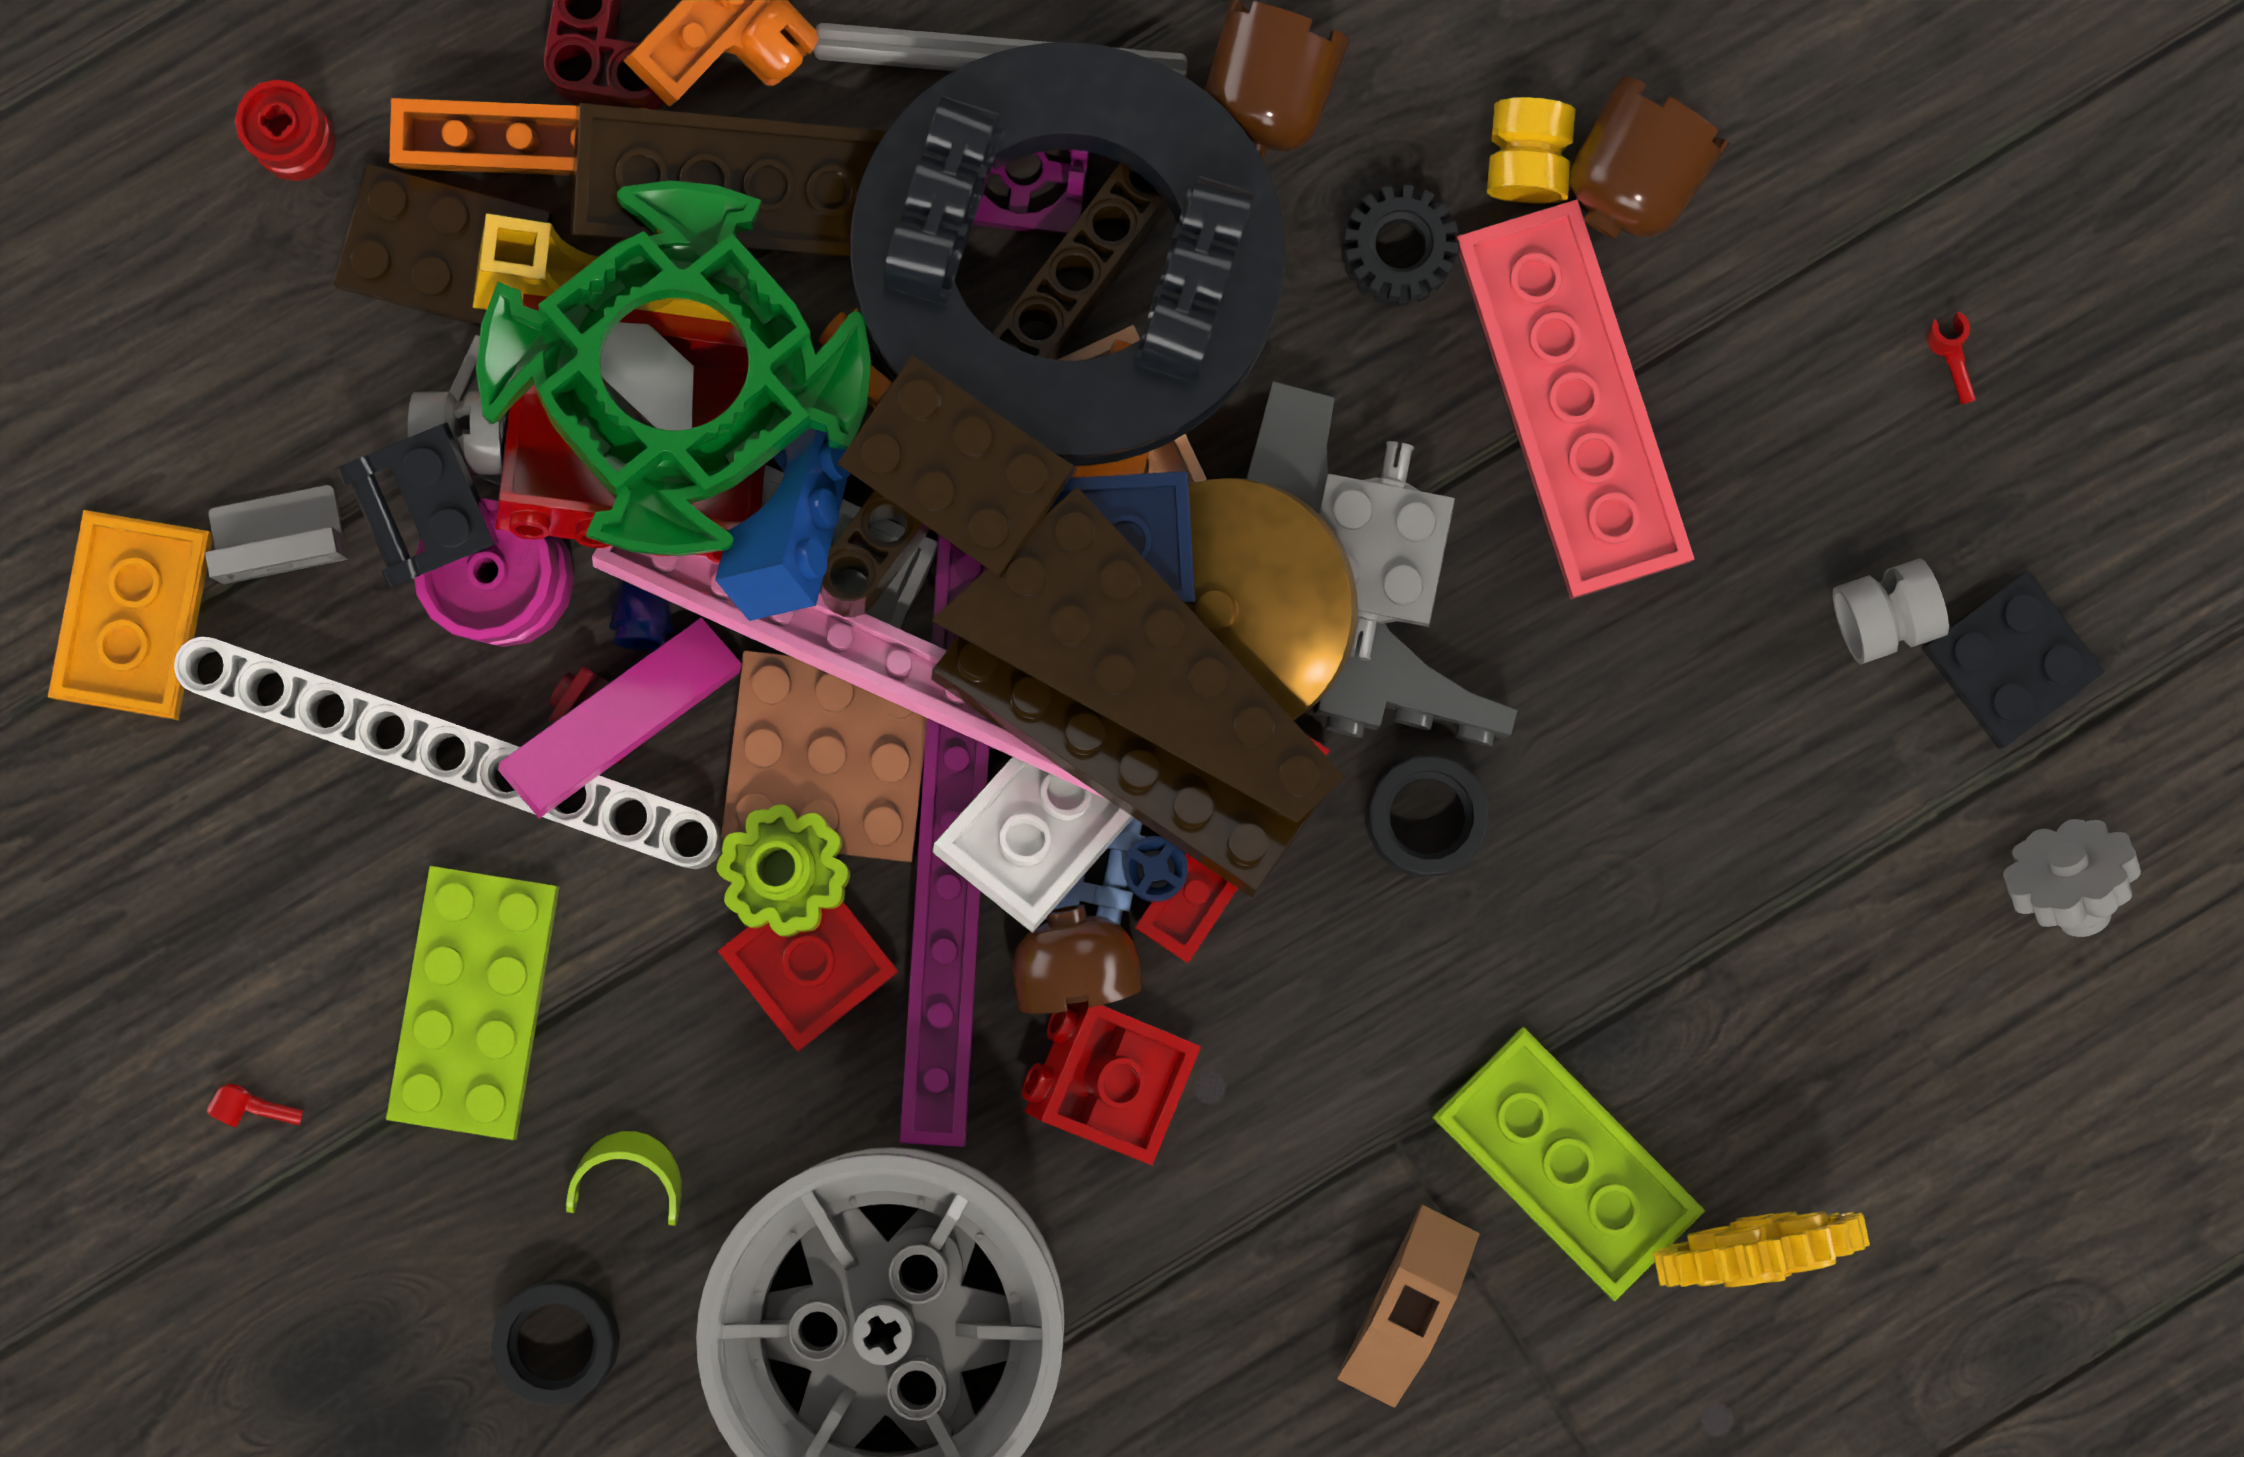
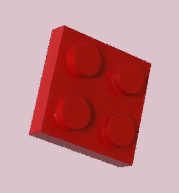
[718,901,899,1052]

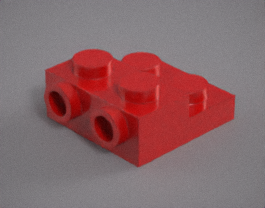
[1022,1001,1202,1165]

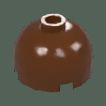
[1013,905,1143,1014]

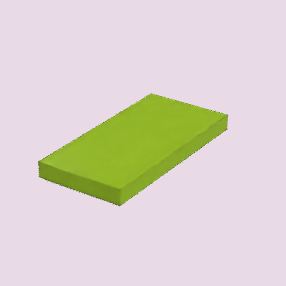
[1432,1027,1705,1301]

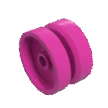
[414,498,575,647]

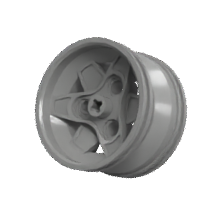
[696,1147,1065,1457]

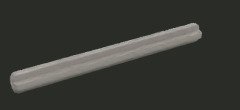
[813,23,1187,77]

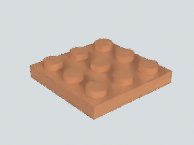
[721,651,927,863]

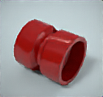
[235,80,336,181]

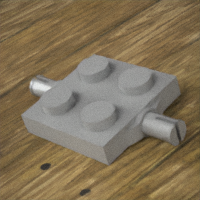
[1319,441,1455,661]

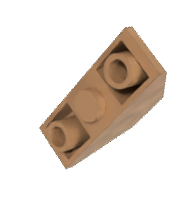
[1336,1204,1480,1408]

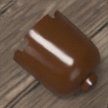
[1205,0,1350,160]
[1569,76,1730,240]

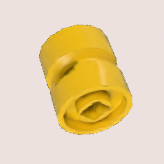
[1487,97,1576,204]

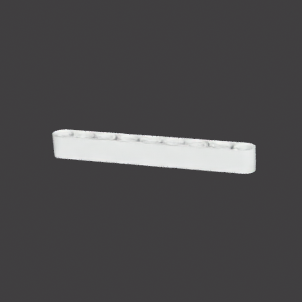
[174,637,723,869]

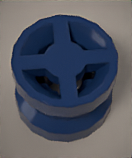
[1124,836,1188,902]

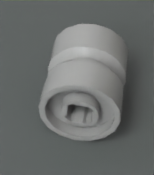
[408,391,509,475]
[1832,558,1949,665]

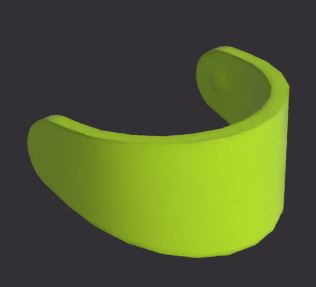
[566,1131,682,1226]

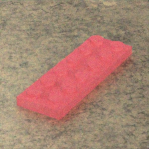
[1456,199,1694,600]

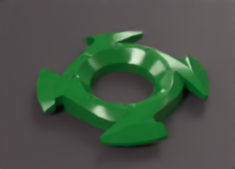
[476,180,871,557]

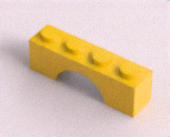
[473,213,730,322]

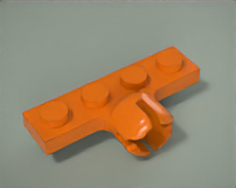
[623,0,819,107]

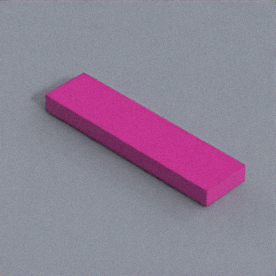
[498,617,742,819]

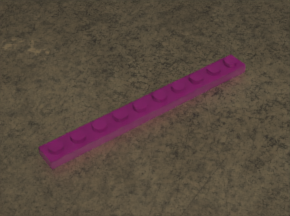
[900,535,991,1147]

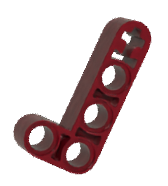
[544,0,665,110]

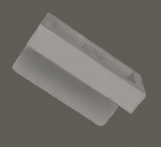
[205,485,349,584]

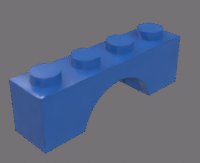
[715,421,863,621]

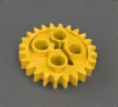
[1653,1212,1870,1287]

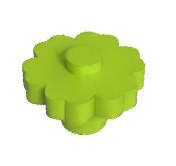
[717,804,850,937]

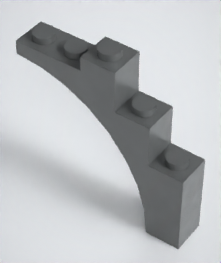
[1247,381,1518,747]

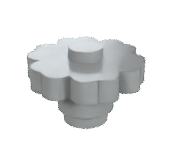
[2003,819,2141,937]

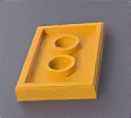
[48,510,213,720]

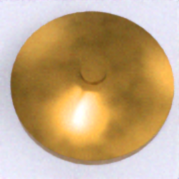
[1186,478,1358,720]

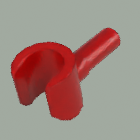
[1927,312,1976,405]
[207,1083,304,1127]

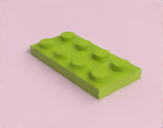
[386,866,560,1140]

